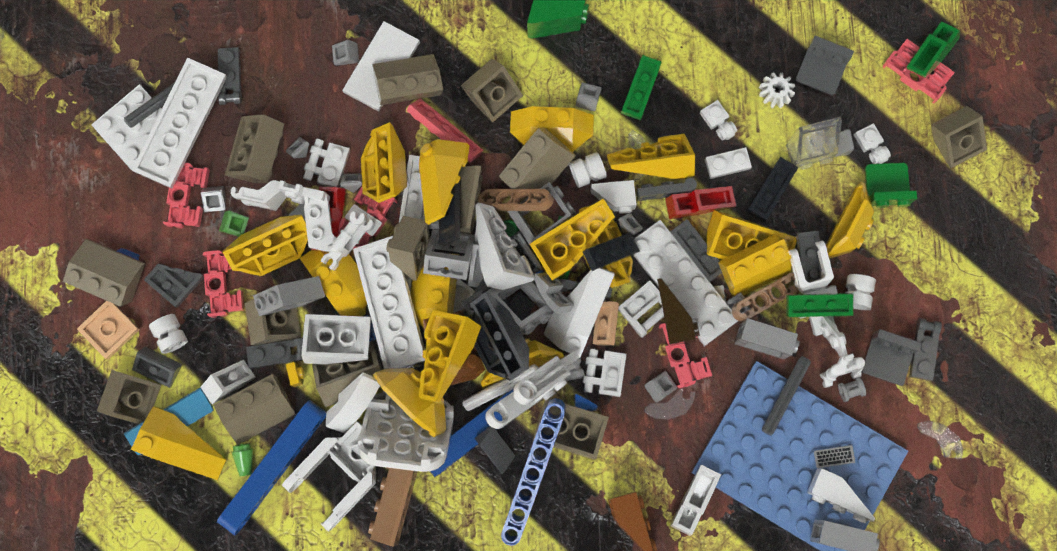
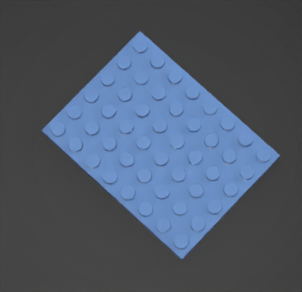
[691,361,908,551]

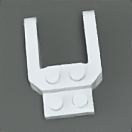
[486,351,580,429]
[282,421,376,532]

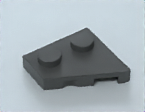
[144,264,204,308]

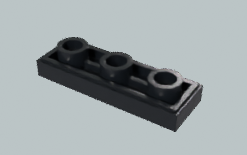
[439,183,460,246]

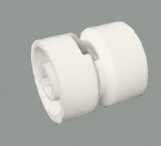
[569,152,607,188]
[845,274,876,310]
[149,314,188,354]

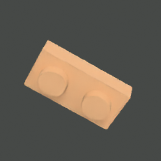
[593,301,619,345]

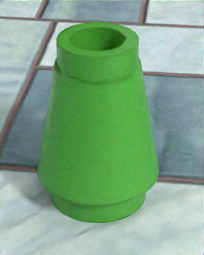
[231,443,253,476]

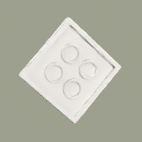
[91,84,162,170]

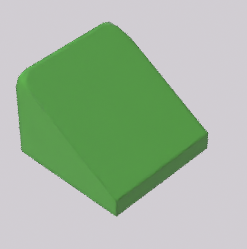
[219,211,249,237]

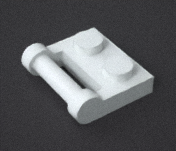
[618,281,664,338]

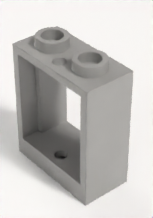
[508,182,575,245]
[423,228,475,280]
[253,276,325,316]
[487,281,552,336]
[735,318,799,359]
[810,519,880,551]

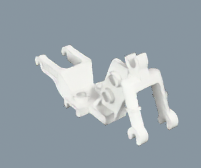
[231,180,375,271]
[788,240,865,388]

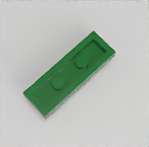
[621,55,662,121]
[786,293,853,317]

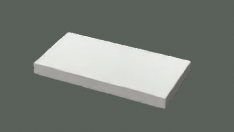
[342,22,420,111]

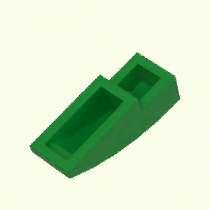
[907,21,960,78]

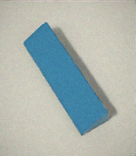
[124,388,214,455]

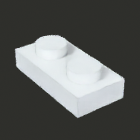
[705,148,752,179]

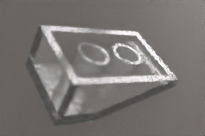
[786,117,842,170]

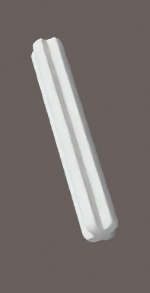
[462,364,538,411]

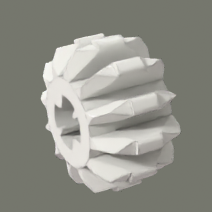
[759,72,795,108]

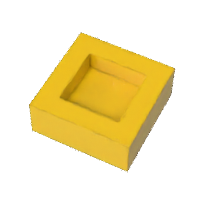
[286,362,305,387]

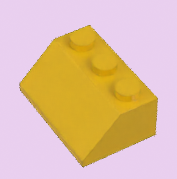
[718,234,791,297]

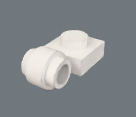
[700,100,737,141]
[854,123,891,164]

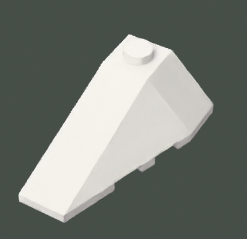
[475,202,535,290]
[544,268,615,357]

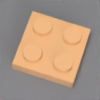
[77,301,140,360]

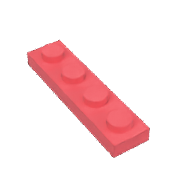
[406,98,483,163]

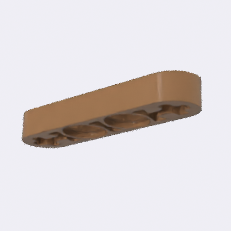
[478,189,554,211]
[732,273,799,321]

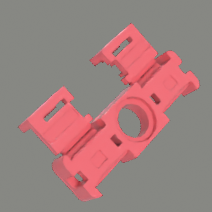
[883,39,955,103]
[163,163,210,229]
[337,187,397,250]
[203,250,244,318]
[659,323,712,389]

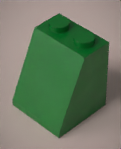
[527,0,589,39]

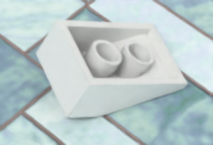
[301,314,371,364]

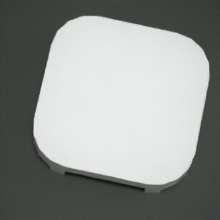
[358,391,454,472]

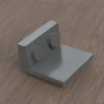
[795,36,854,95]
[861,329,922,386]

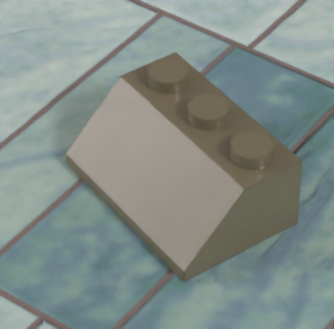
[372,54,443,105]
[225,114,284,183]
[498,128,576,198]
[458,166,483,234]
[63,239,145,307]
[312,341,383,407]
[213,374,296,445]
[533,399,609,460]

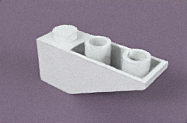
[807,468,875,523]

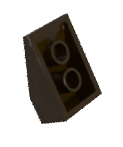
[657,278,700,346]

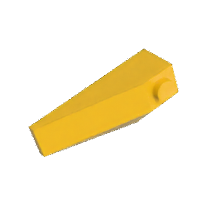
[607,134,695,179]
[419,139,470,225]
[530,198,615,281]
[707,210,797,259]
[419,310,481,403]
[131,406,227,480]

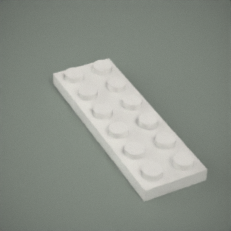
[132,58,227,188]
[633,220,738,347]
[353,236,425,369]

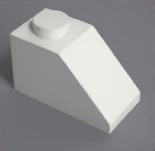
[591,180,637,214]
[200,360,255,405]

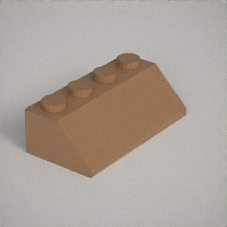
[368,467,418,547]

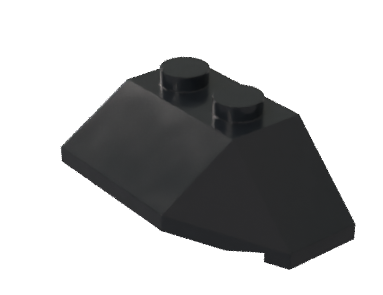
[469,292,530,381]

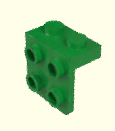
[865,163,917,208]

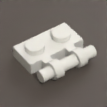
[303,139,351,187]
[583,349,626,397]

